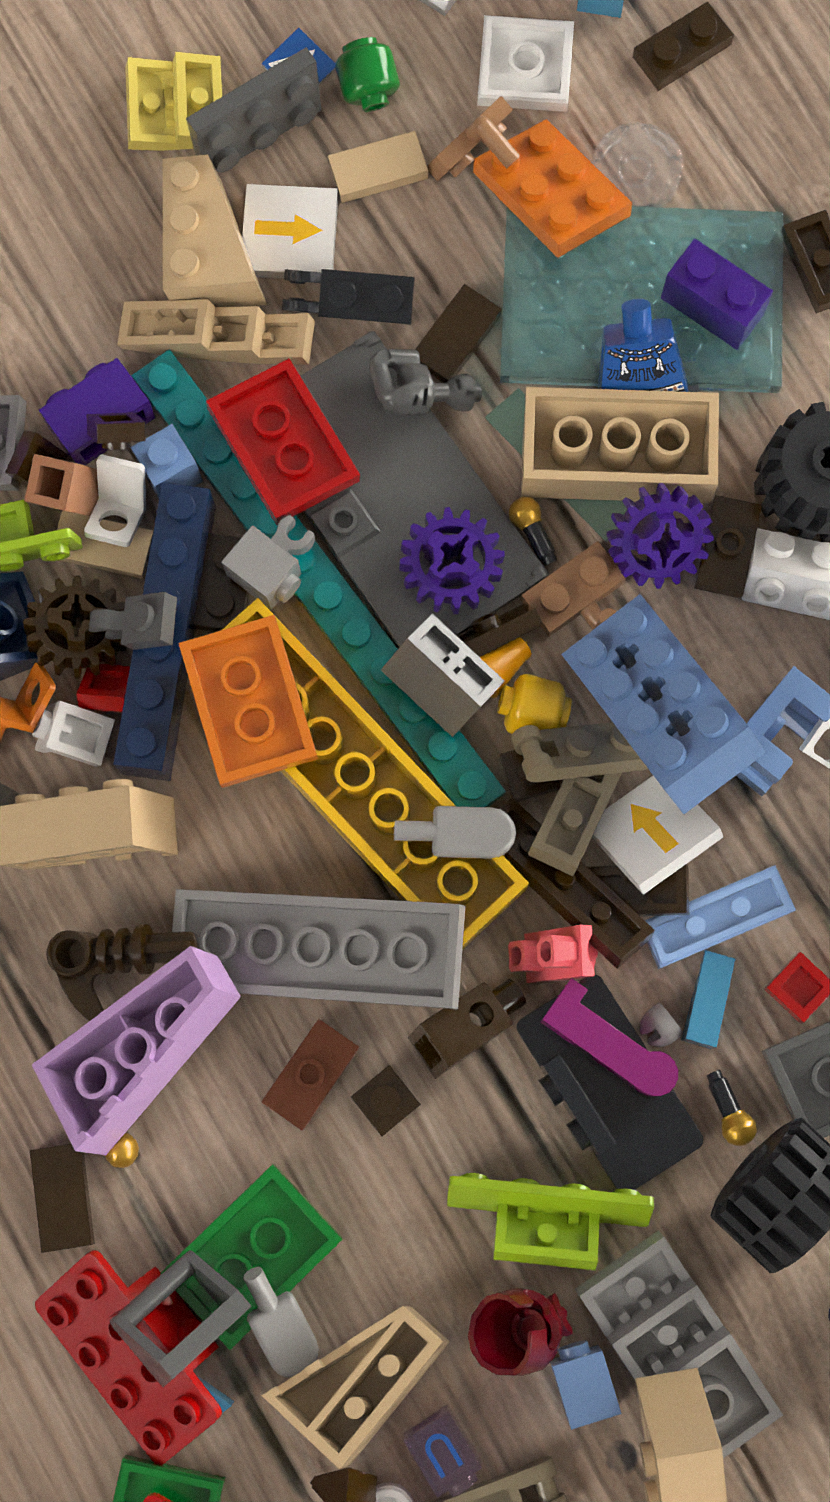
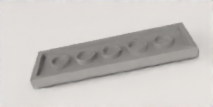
[172,889,466,1009]

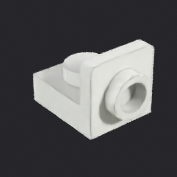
[32,701,115,767]

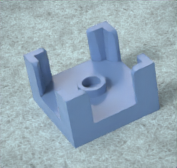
[736,666,830,796]

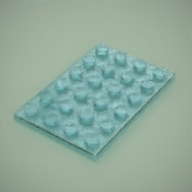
[500,207,783,393]

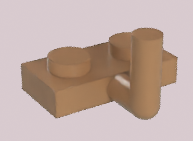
[427,96,520,182]
[521,541,626,637]

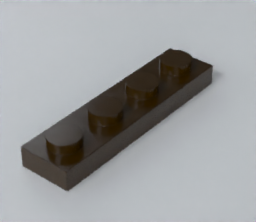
[498,798,655,969]

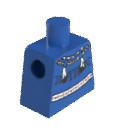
[597,299,689,392]

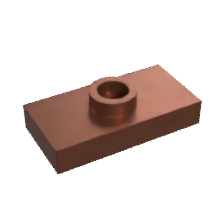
[261,1018,360,1131]

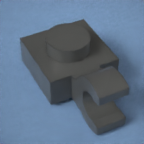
[89,592,177,650]

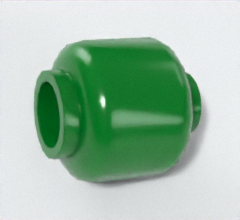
[335,37,400,112]

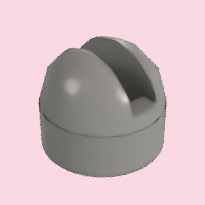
[640,1002,683,1047]

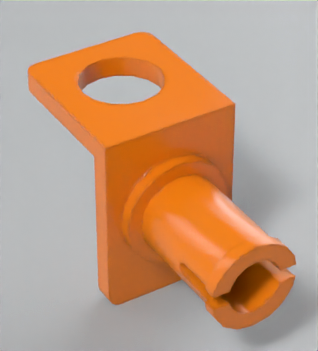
[0,663,56,741]

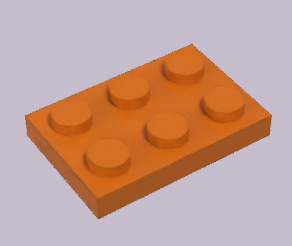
[473,119,632,258]
[179,614,318,788]

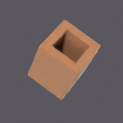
[24,454,99,516]

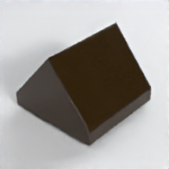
[310,1467,377,1502]

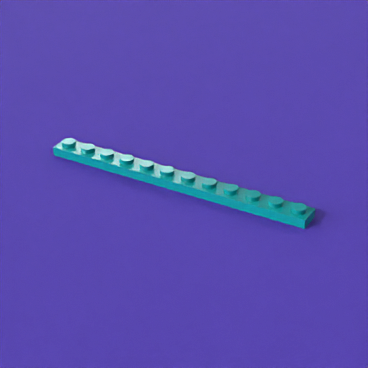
[131,349,506,807]

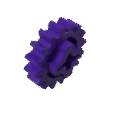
[606,483,714,589]
[399,507,505,614]

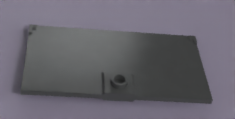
[300,331,550,648]

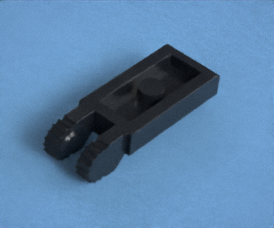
[282,269,415,325]

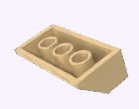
[521,387,719,503]

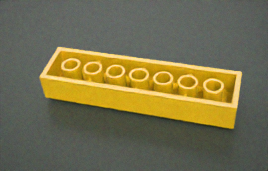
[222,598,529,950]

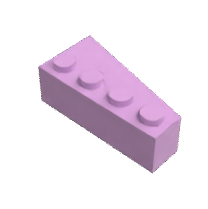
[32,946,241,1155]

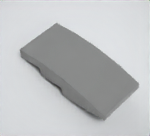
[575,1230,783,1458]

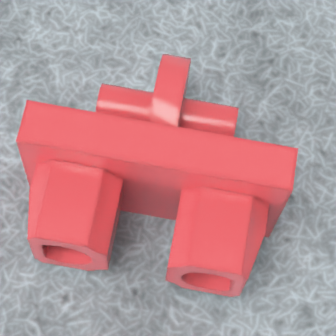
[508,925,598,983]

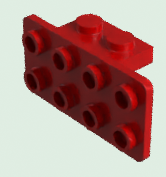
[35,1250,222,1465]

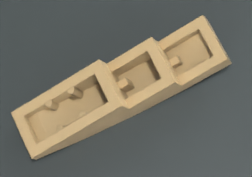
[117,299,315,365]

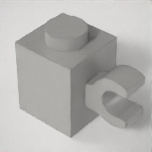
[221,515,315,610]

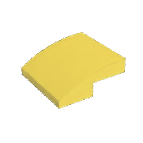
[125,52,222,151]

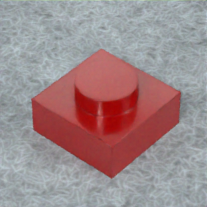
[76,664,130,712]
[764,952,830,1024]

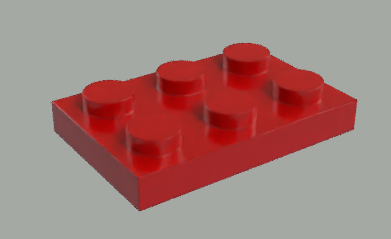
[206,358,360,525]

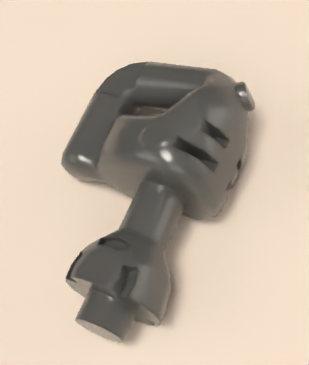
[369,349,482,416]

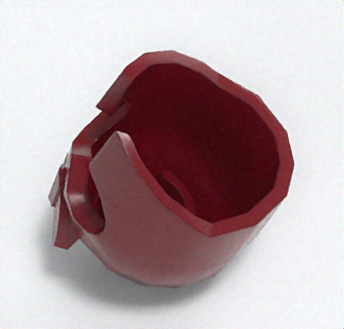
[468,1288,573,1376]

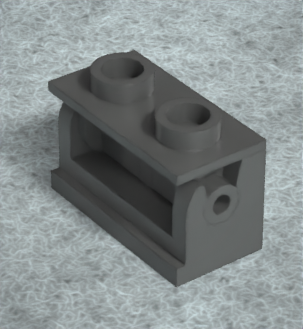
[381,614,504,737]

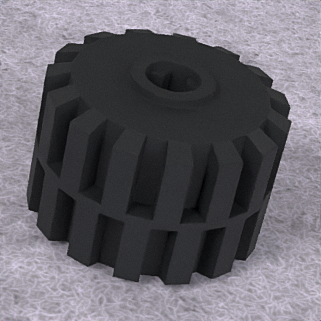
[754,402,830,543]
[710,1117,830,1273]

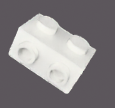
[742,528,830,620]

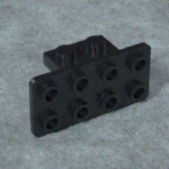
[516,974,704,1190]

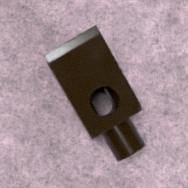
[407,978,527,1079]

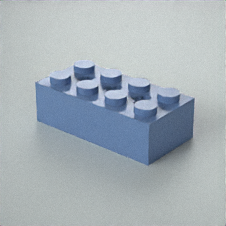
[561,594,766,814]

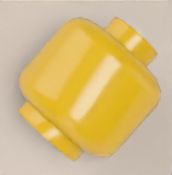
[497,674,572,734]

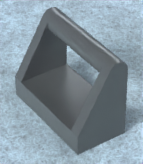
[110,1250,251,1387]

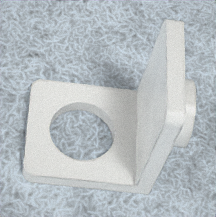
[84,454,146,547]

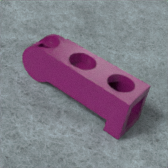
[540,978,678,1096]

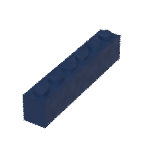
[113,483,216,781]

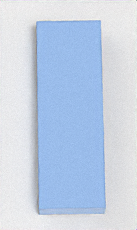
[645,865,796,969]

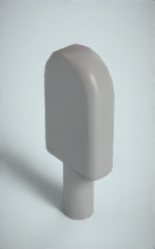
[394,806,516,859]
[243,1267,319,1378]

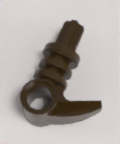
[46,924,198,1021]

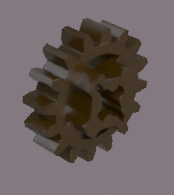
[23,576,127,679]

